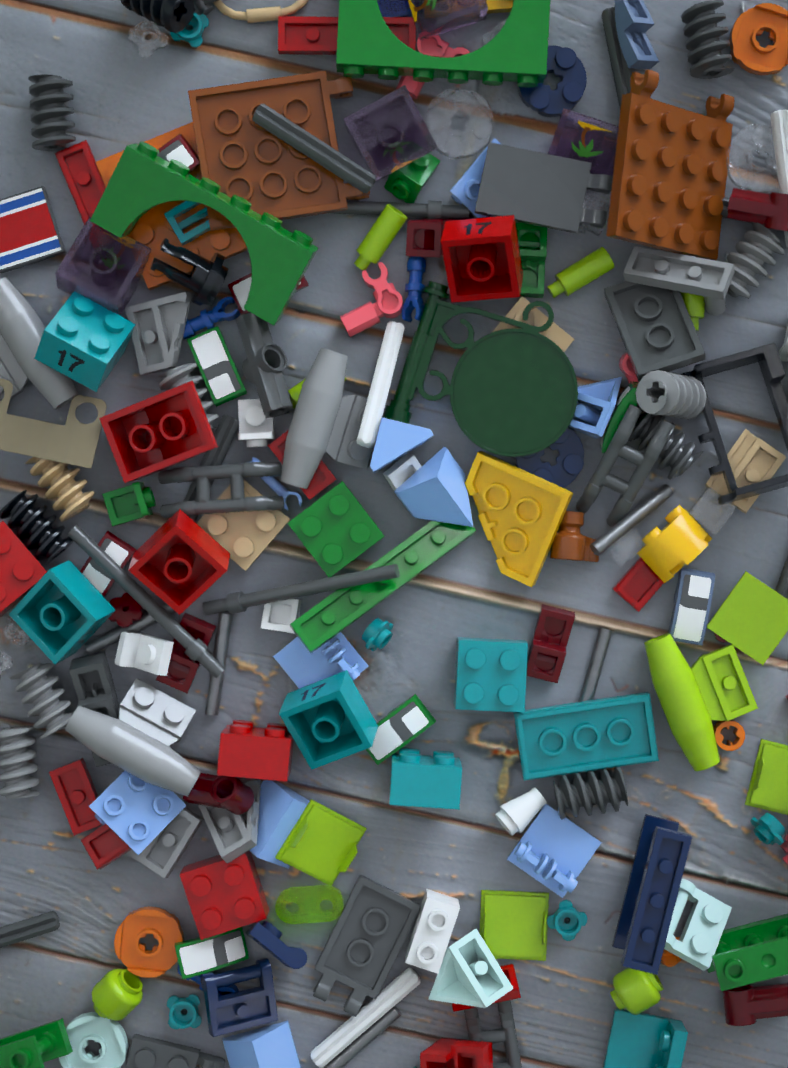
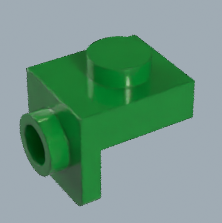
[384,142,440,203]
[102,481,156,527]

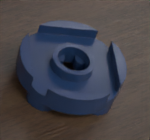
[517,45,587,117]
[515,428,584,488]

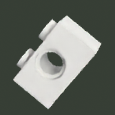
[405,889,460,974]

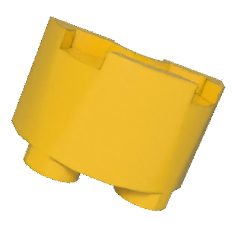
[637,504,713,583]

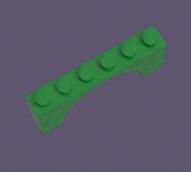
[336,0,550,88]
[90,142,318,326]

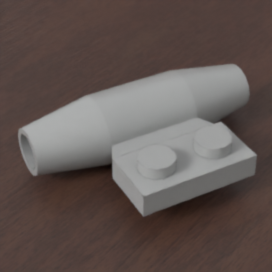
[0,277,79,409]
[280,348,387,489]
[65,678,201,797]

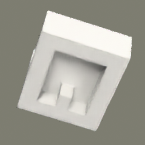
[238,399,275,447]
[115,631,174,676]

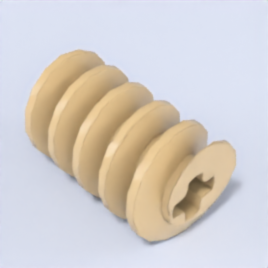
[24,457,95,522]

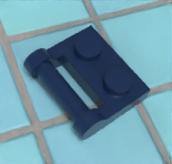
[245,921,307,969]
[200,958,278,1037]

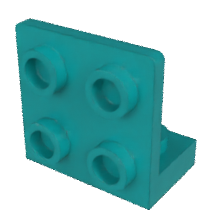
[603,1008,688,1068]

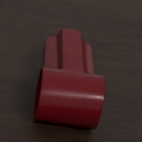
[727,188,788,231]
[183,773,254,815]
[723,983,788,1026]

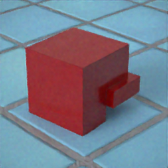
[420,1038,493,1068]

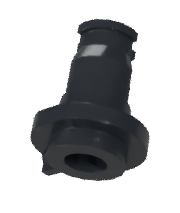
[150,238,228,306]

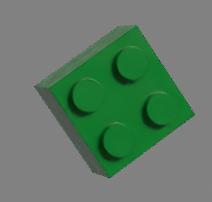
[288,481,385,577]

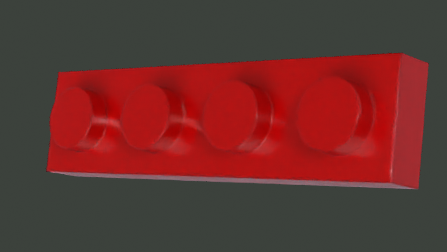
[278,16,416,55]

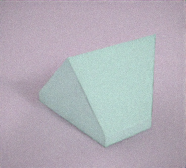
[428,929,514,1008]

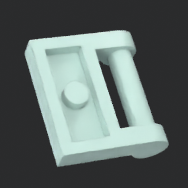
[664,879,732,971]

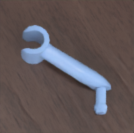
[250,457,303,511]

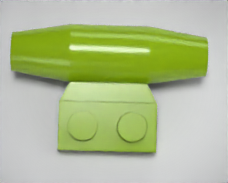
[644,633,758,771]

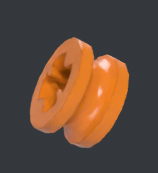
[713,720,745,751]

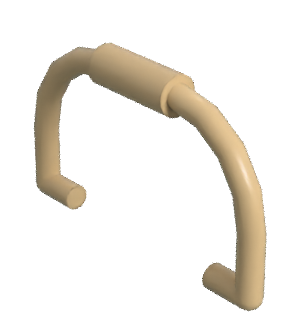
[212,0,308,23]

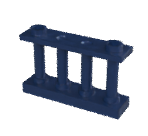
[612,814,692,975]

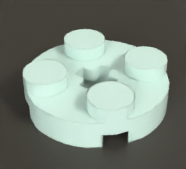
[59,1012,128,1068]

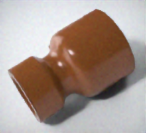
[550,511,599,562]

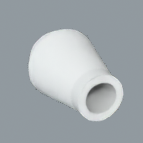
[495,787,547,836]

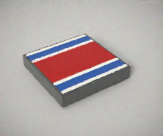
[0,186,66,274]

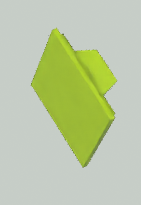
[707,571,788,665]
[745,739,788,815]
[275,799,367,886]
[479,890,549,961]

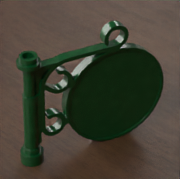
[383,281,578,457]

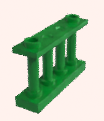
[707,913,788,991]
[0,1018,73,1068]

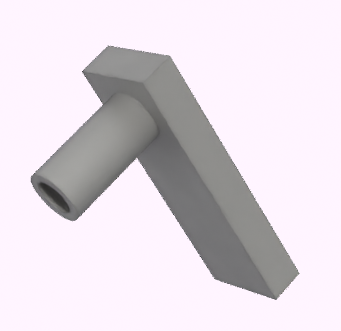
[623,245,735,316]

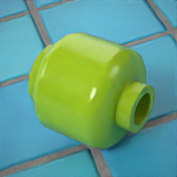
[610,968,664,1015]
[91,969,143,1021]

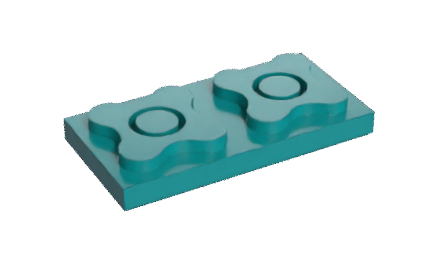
[513,692,659,781]

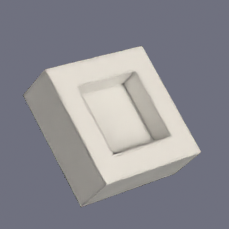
[382,453,422,491]
[261,599,302,634]

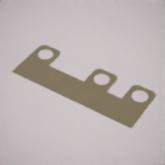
[0,378,107,469]

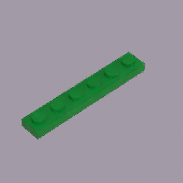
[290,521,476,654]

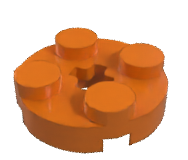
[729,3,788,76]
[114,907,184,978]

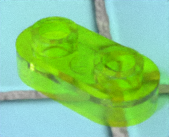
[275,885,344,924]

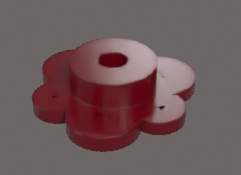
[109,592,143,628]

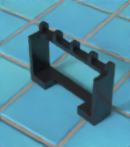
[681,342,788,505]

